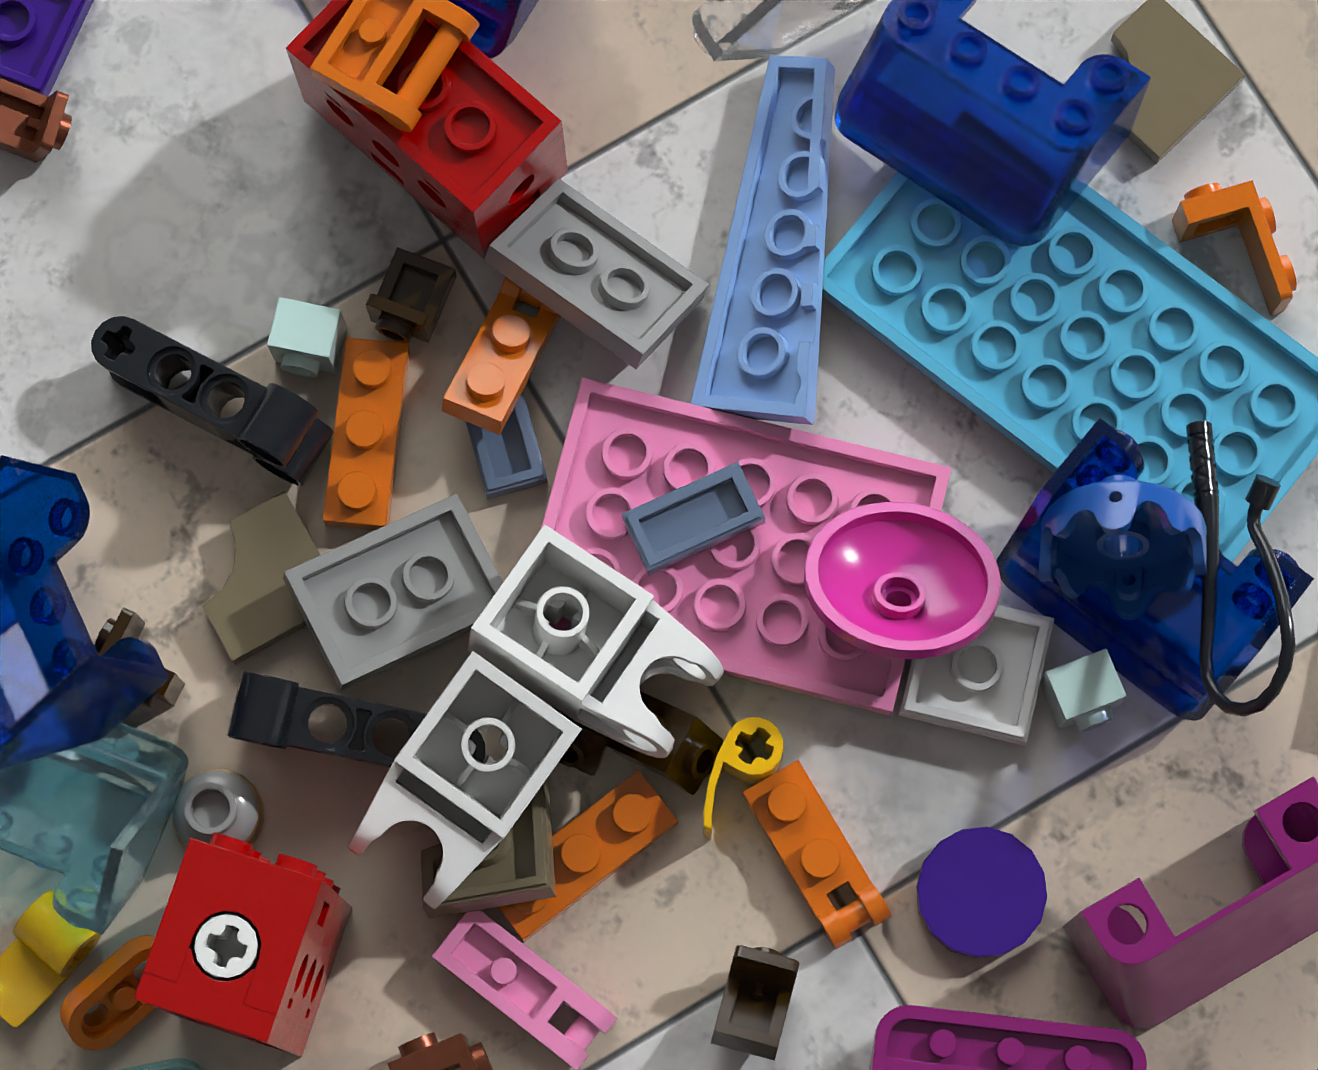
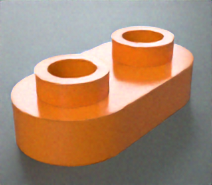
[60,935,155,1051]

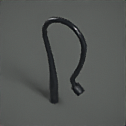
[1186,421,1296,717]

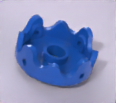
[1039,475,1207,621]

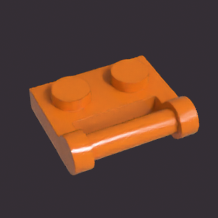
[310,0,479,133]

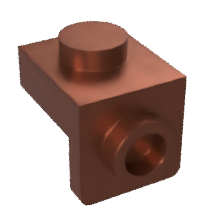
[0,78,72,163]
[387,1032,493,1070]

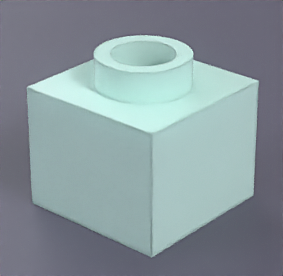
[267,297,347,378]
[1040,648,1127,733]

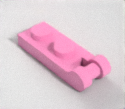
[432,910,618,1070]

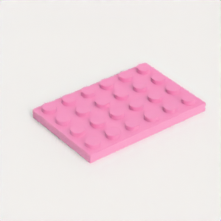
[541,378,952,716]

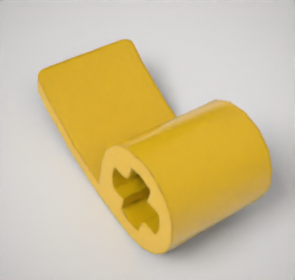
[704,717,784,840]
[0,890,101,1027]

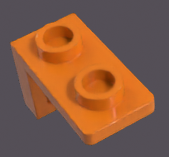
[1172,180,1297,316]

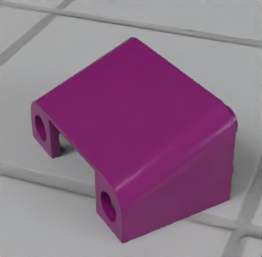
[1062,776,1318,1029]

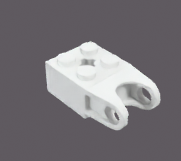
[468,524,724,758]
[348,651,582,909]

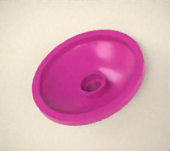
[804,502,1001,659]

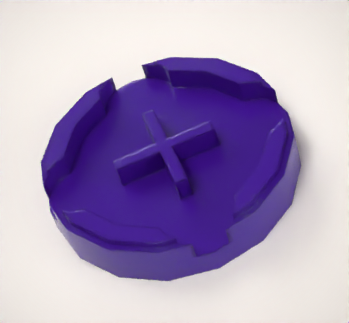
[916,827,1048,958]

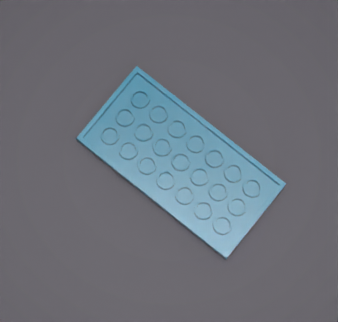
[822,92,1318,587]

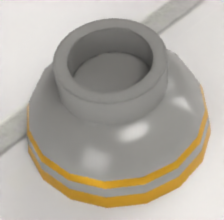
[172,769,264,848]

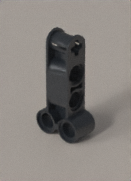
[91,316,334,486]
[227,671,485,768]

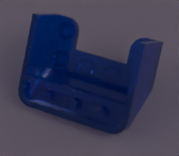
[834,0,1151,246]
[996,418,1314,721]
[0,455,169,770]

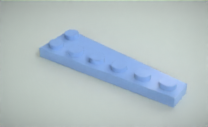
[691,55,835,425]

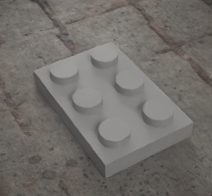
[484,179,710,370]
[283,493,503,691]

